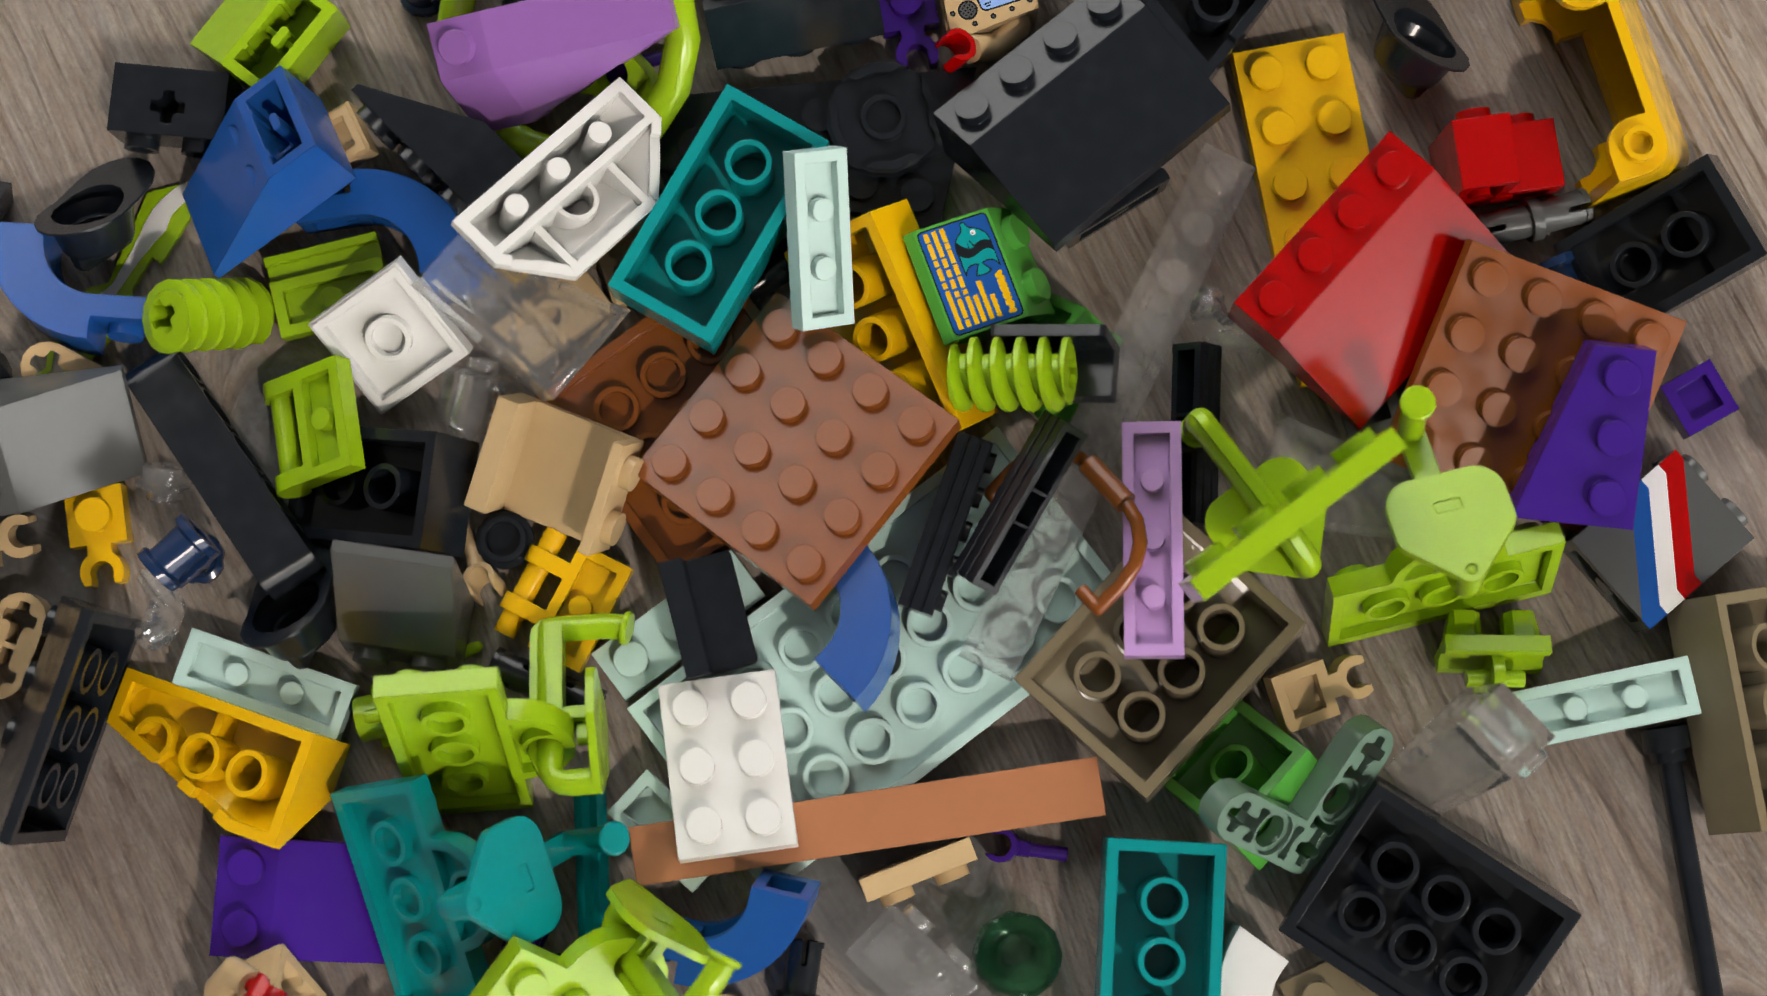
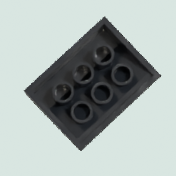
[933,0,1231,252]
[0,596,144,846]
[1278,775,1582,996]

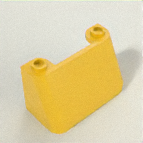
[1510,0,1689,209]

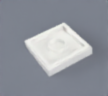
[308,256,473,415]

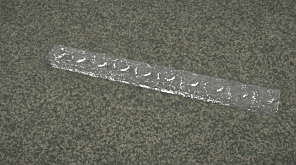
[958,143,1256,681]

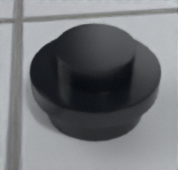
[476,511,535,570]

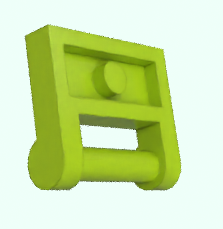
[262,355,366,499]

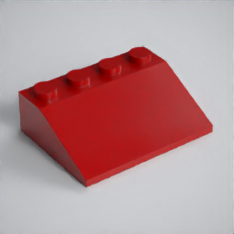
[1228,131,1509,431]

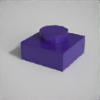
[1656,359,1739,440]

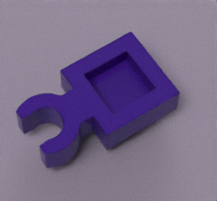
[879,0,940,70]

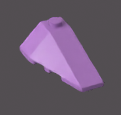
[427,0,680,131]

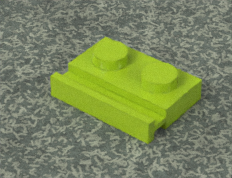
[263,231,386,342]

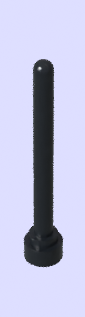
[1639,723,1723,996]

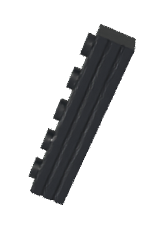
[1171,341,1222,526]
[952,410,1089,595]
[897,431,997,618]

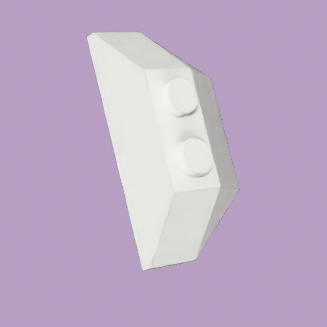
[451,77,662,281]

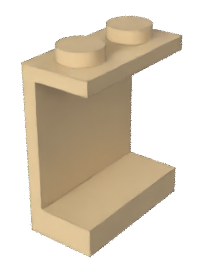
[464,392,645,556]

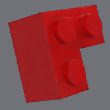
[1428,107,1565,209]

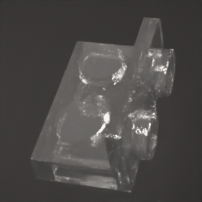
[845,902,979,996]

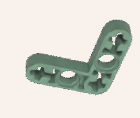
[1198,714,1394,874]

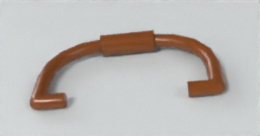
[984,450,1148,616]

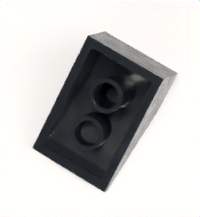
[1554,154,1767,314]
[288,427,479,558]

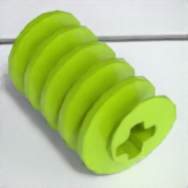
[142,277,274,354]
[947,336,1078,412]

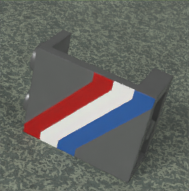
[1563,449,1754,633]

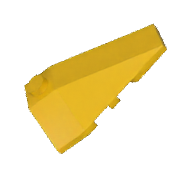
[106,667,351,850]

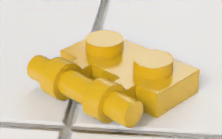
[493,526,635,673]

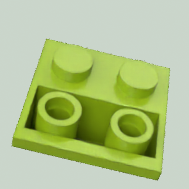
[190,0,351,89]

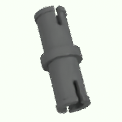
[1475,187,1593,244]

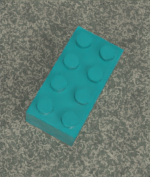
[608,84,829,355]
[1094,836,1227,996]

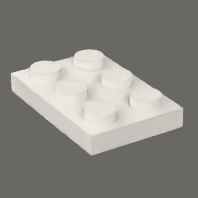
[658,669,799,864]

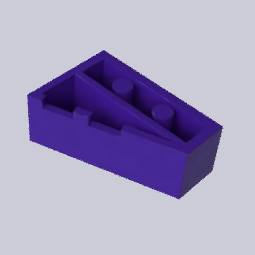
[1509,340,1657,530]

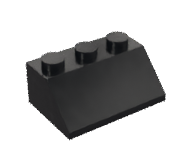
[702,0,885,70]

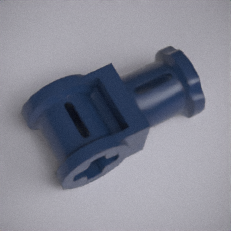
[137,513,225,592]

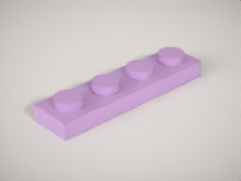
[1122,421,1185,659]

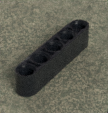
[125,351,325,600]

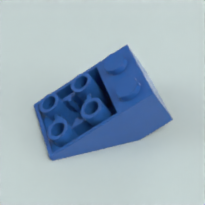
[182,65,356,278]

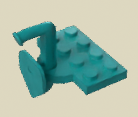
[330,774,630,996]

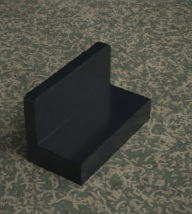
[990,324,1120,403]
[658,551,758,681]

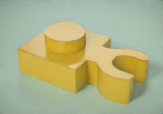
[64,483,134,588]

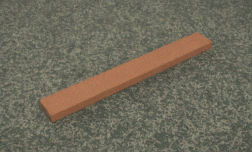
[628,756,1106,886]

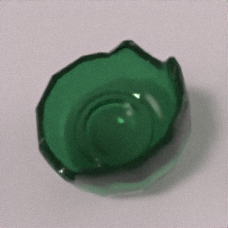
[971,910,1063,996]

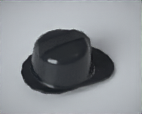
[1373,0,1470,99]
[34,158,155,271]
[240,542,337,670]

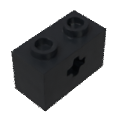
[107,62,243,159]

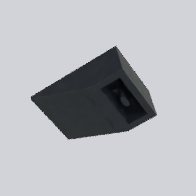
[351,84,523,216]

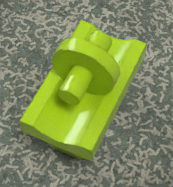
[1434,609,1552,704]

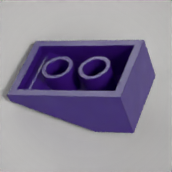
[209,834,385,964]

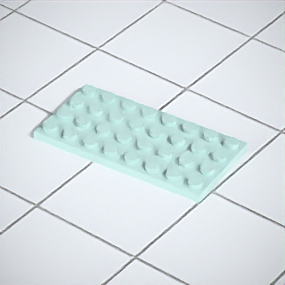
[627,427,1111,879]

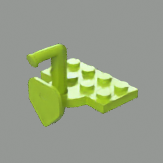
[1321,385,1566,648]
[1178,407,1407,603]
[372,611,635,815]
[469,879,742,996]

